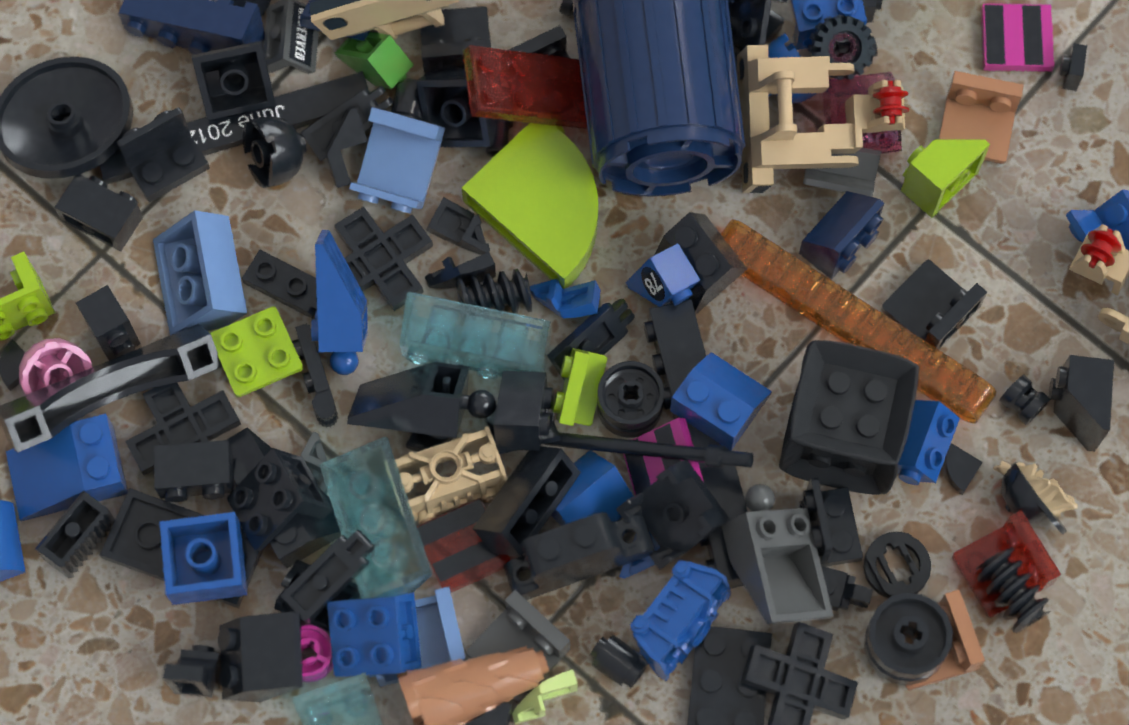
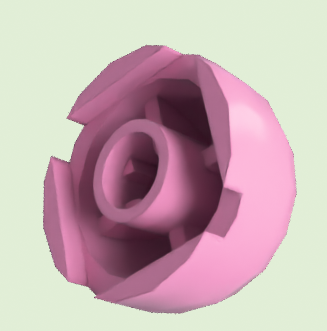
[19,338,92,395]

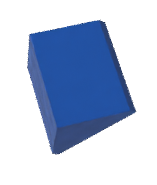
[551,450,634,526]

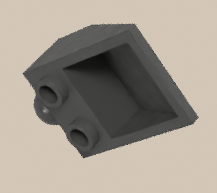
[722,484,833,625]

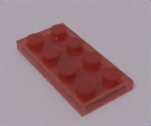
[463,45,588,129]

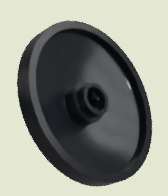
[0,57,133,179]

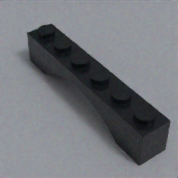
[0,324,222,453]

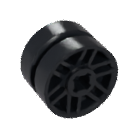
[597,361,664,438]

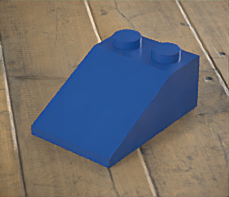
[6,414,128,521]

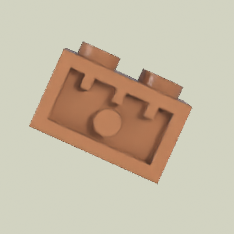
[939,71,1024,164]
[905,590,985,690]

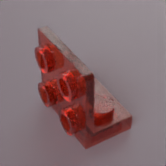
[952,510,1061,618]

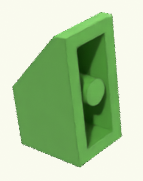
[334,32,414,89]

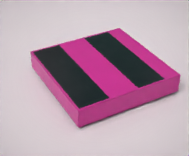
[981,3,1054,72]
[623,418,704,496]

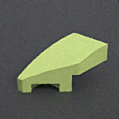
[512,669,578,725]

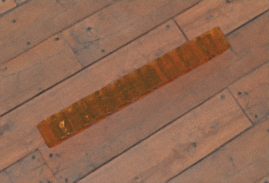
[721,219,997,424]

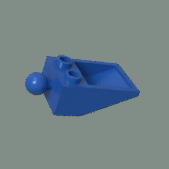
[311,230,368,375]

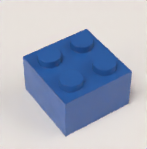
[160,512,248,605]

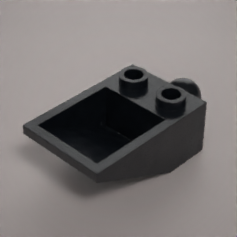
[347,362,496,439]

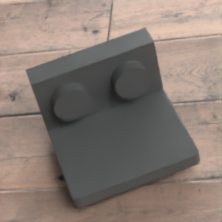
[466,590,571,702]

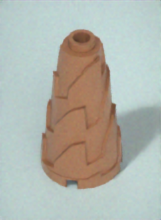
[397,646,549,725]

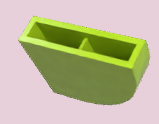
[462,113,598,289]

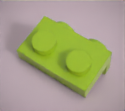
[552,348,607,426]

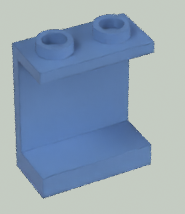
[349,107,445,214]

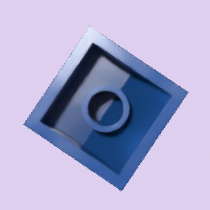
[670,352,772,451]

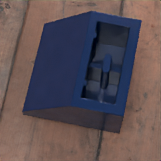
[799,191,885,280]

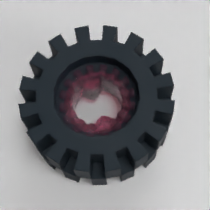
[808,15,876,80]

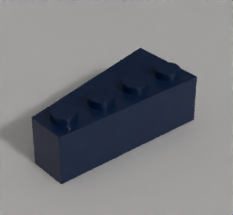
[118,0,265,55]

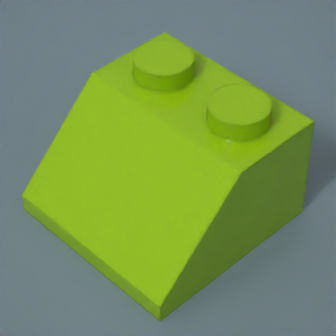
[901,139,990,218]

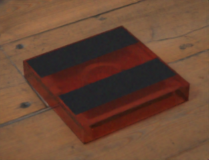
[414,498,510,593]

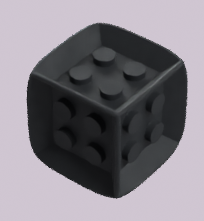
[779,340,919,495]

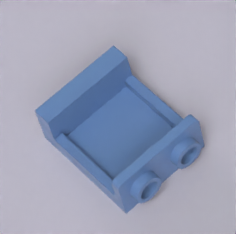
[368,587,466,687]

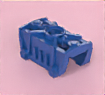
[630,560,731,682]

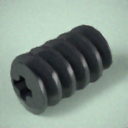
[456,269,532,322]
[976,547,1051,633]

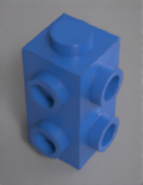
[898,400,960,485]

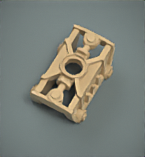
[386,426,507,525]

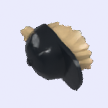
[993,460,1078,535]

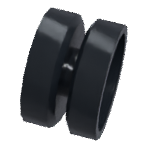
[864,593,953,685]

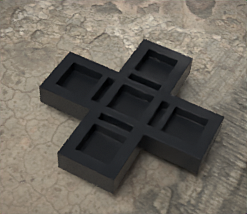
[334,206,433,311]
[125,383,241,476]
[741,622,858,725]

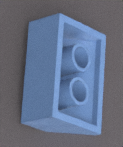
[153,210,247,335]

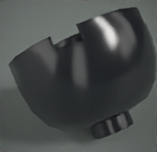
[242,116,307,188]

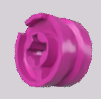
[300,625,333,683]

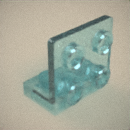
[292,673,383,725]

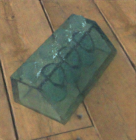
[400,292,551,379]
[319,436,432,599]

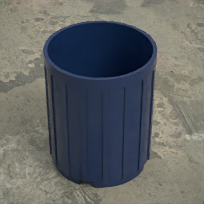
[572,0,745,196]

